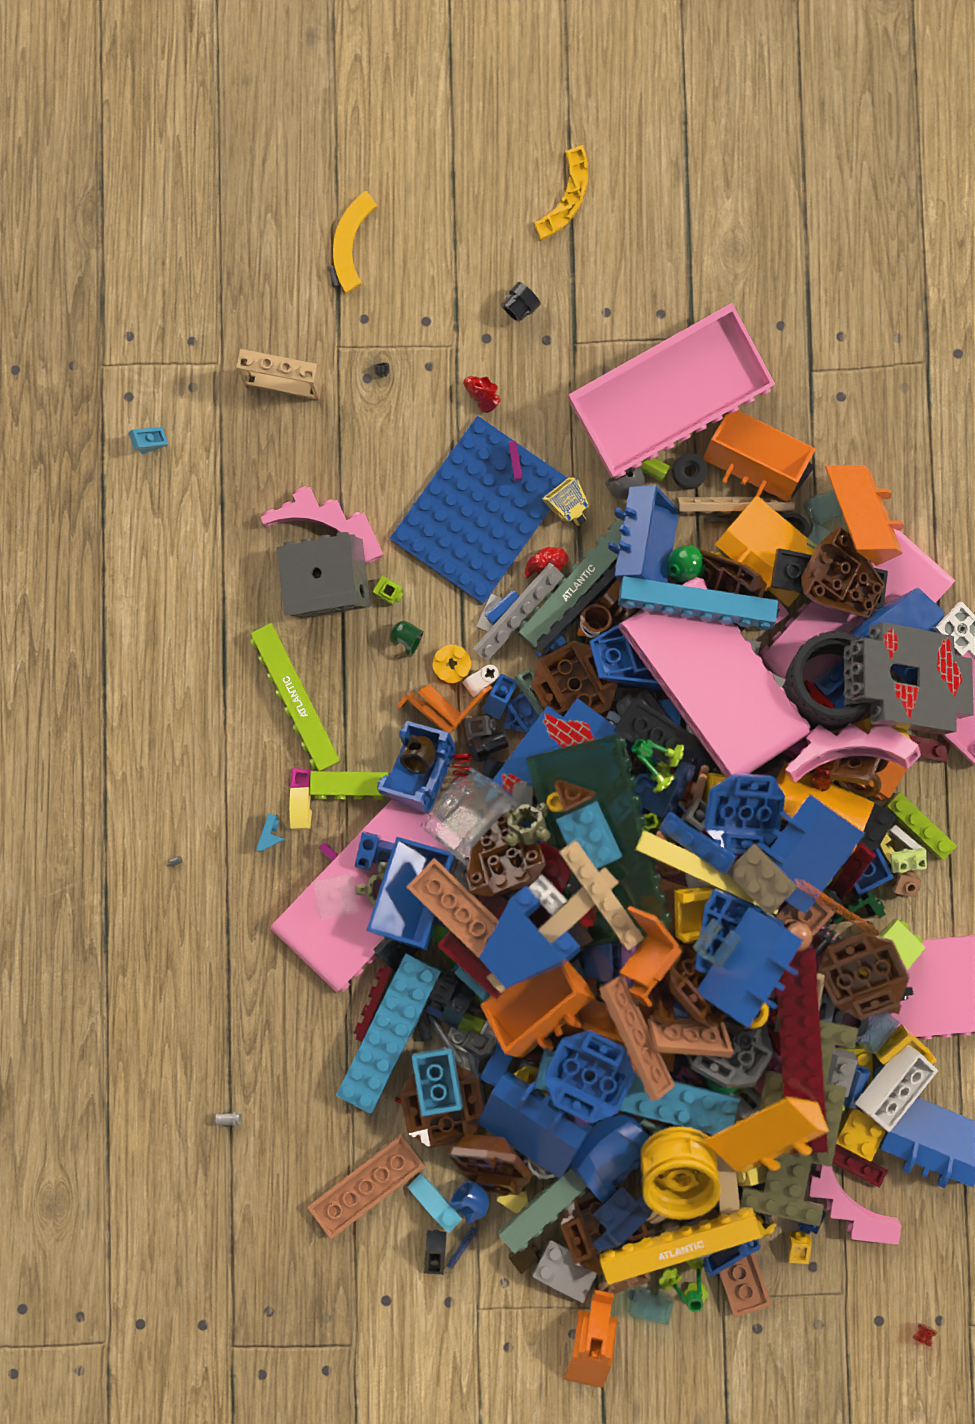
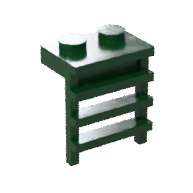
[828,891,886,924]

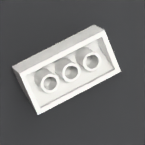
[855,1045,938,1132]

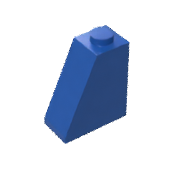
[480,1041,513,1087]

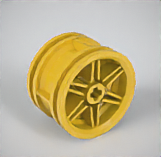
[640,1127,721,1219]

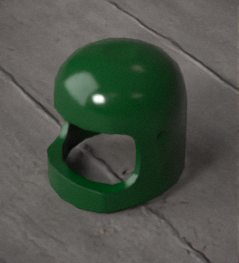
[390,621,424,657]

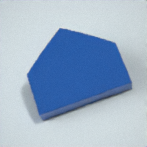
[504,693,539,733]

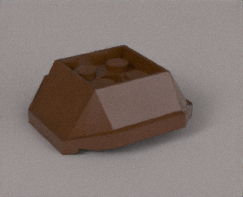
[531,641,618,717]
[818,932,910,1020]
[663,941,727,1027]
[400,1064,484,1148]
[445,1134,532,1195]
[560,1187,649,1275]

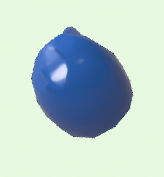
[449,1180,490,1223]

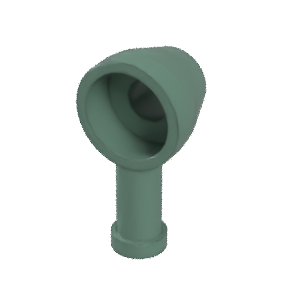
[637,1116,668,1136]

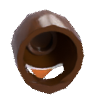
[577,604,613,639]

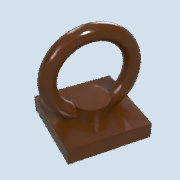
[830,756,882,797]

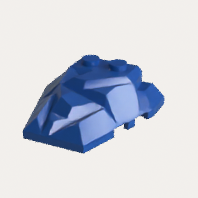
[694,889,784,974]

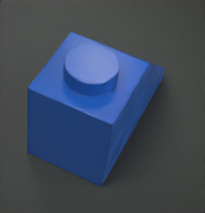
[482,674,517,719]

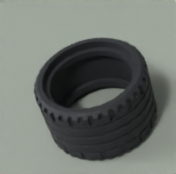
[784,631,871,730]

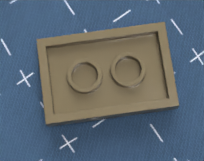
[727,844,798,916]

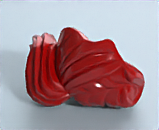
[463,376,501,413]
[524,547,569,578]

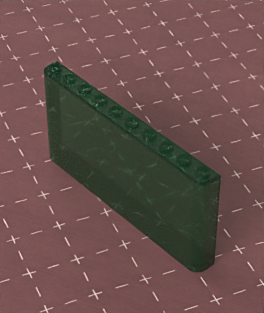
[526,734,672,949]

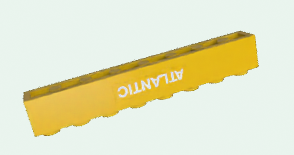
[600,1207,762,1285]

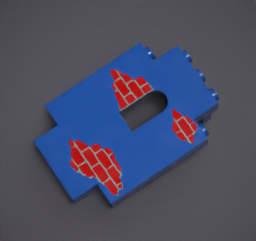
[492,699,627,846]

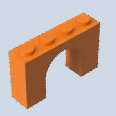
[824,723,907,801]

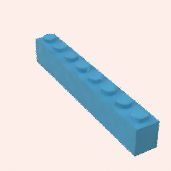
[618,576,778,630]

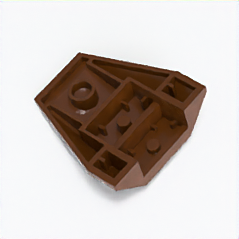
[697,548,767,632]

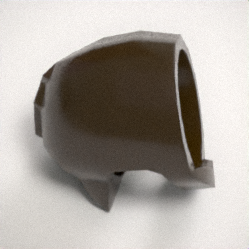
[399,735,436,774]

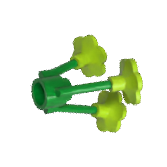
[632,739,684,792]
[658,1258,709,1312]

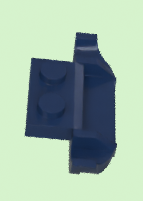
[593,1186,653,1251]

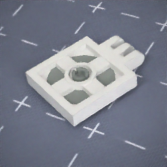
[934,602,975,659]

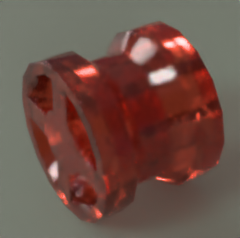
[811,766,832,791]
[913,1323,937,1347]

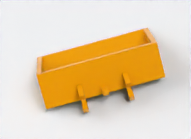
[715,496,817,607]
[776,761,875,856]
[704,1098,829,1172]

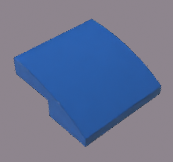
[813,658,846,709]

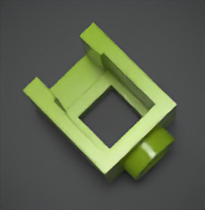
[372,575,404,606]

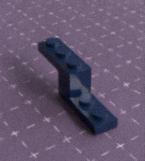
[621,761,696,844]

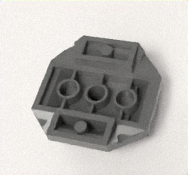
[685,1014,773,1089]

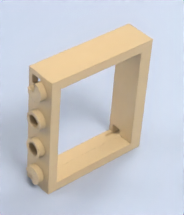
[236,349,323,400]

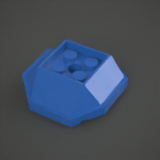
[704,773,786,854]
[544,1030,635,1123]

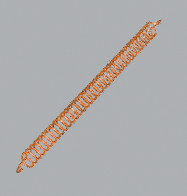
[795,878,879,935]

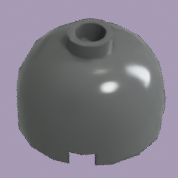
[605,466,645,499]

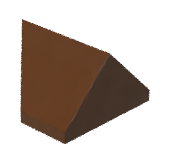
[555,780,597,812]

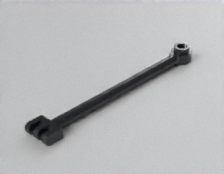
[735,924,843,1049]

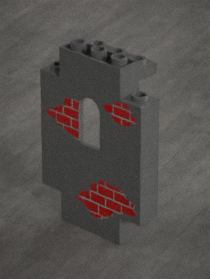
[844,622,974,735]

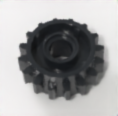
[428,968,461,1010]

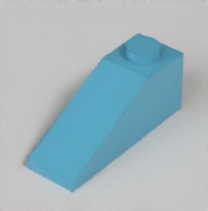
[407,1173,463,1233]

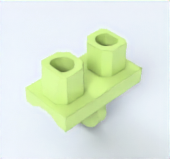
[890,848,927,873]

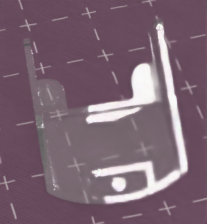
[420,767,519,866]

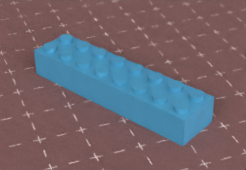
[336,952,443,1114]

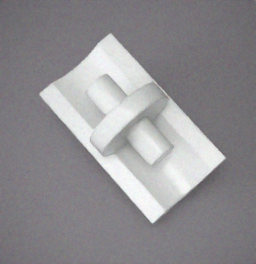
[529,875,567,915]

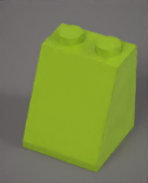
[877,919,926,970]

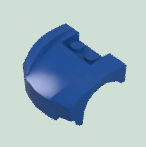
[569,1111,650,1204]

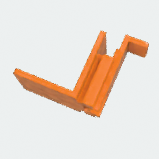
[396,684,493,734]
[619,906,682,1007]
[564,1290,617,1388]

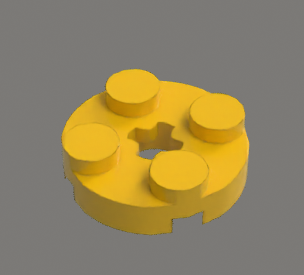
[433,645,471,684]

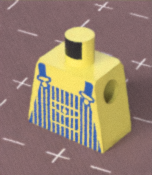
[542,477,588,526]

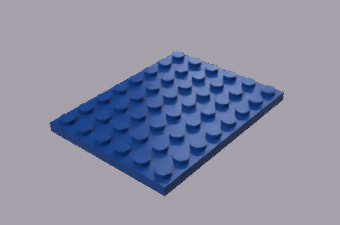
[390,415,567,604]

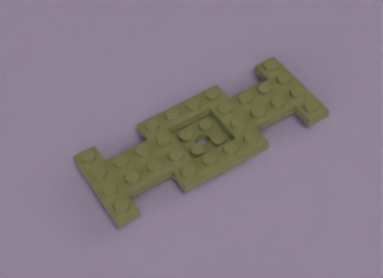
[740,1014,858,1226]

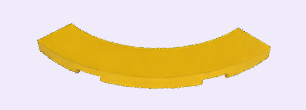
[534,145,588,241]
[333,190,377,294]

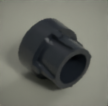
[501,282,541,322]

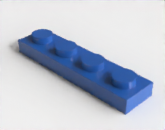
[659,812,737,874]

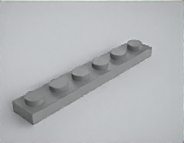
[473,563,564,662]

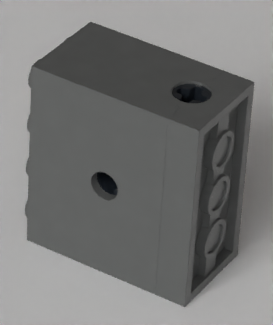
[277,532,371,619]

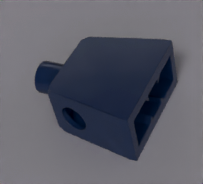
[577,942,622,982]

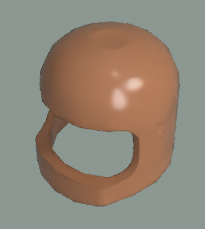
[782,918,812,951]

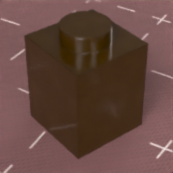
[509,1242,540,1274]

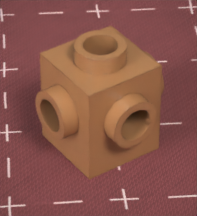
[887,870,921,899]

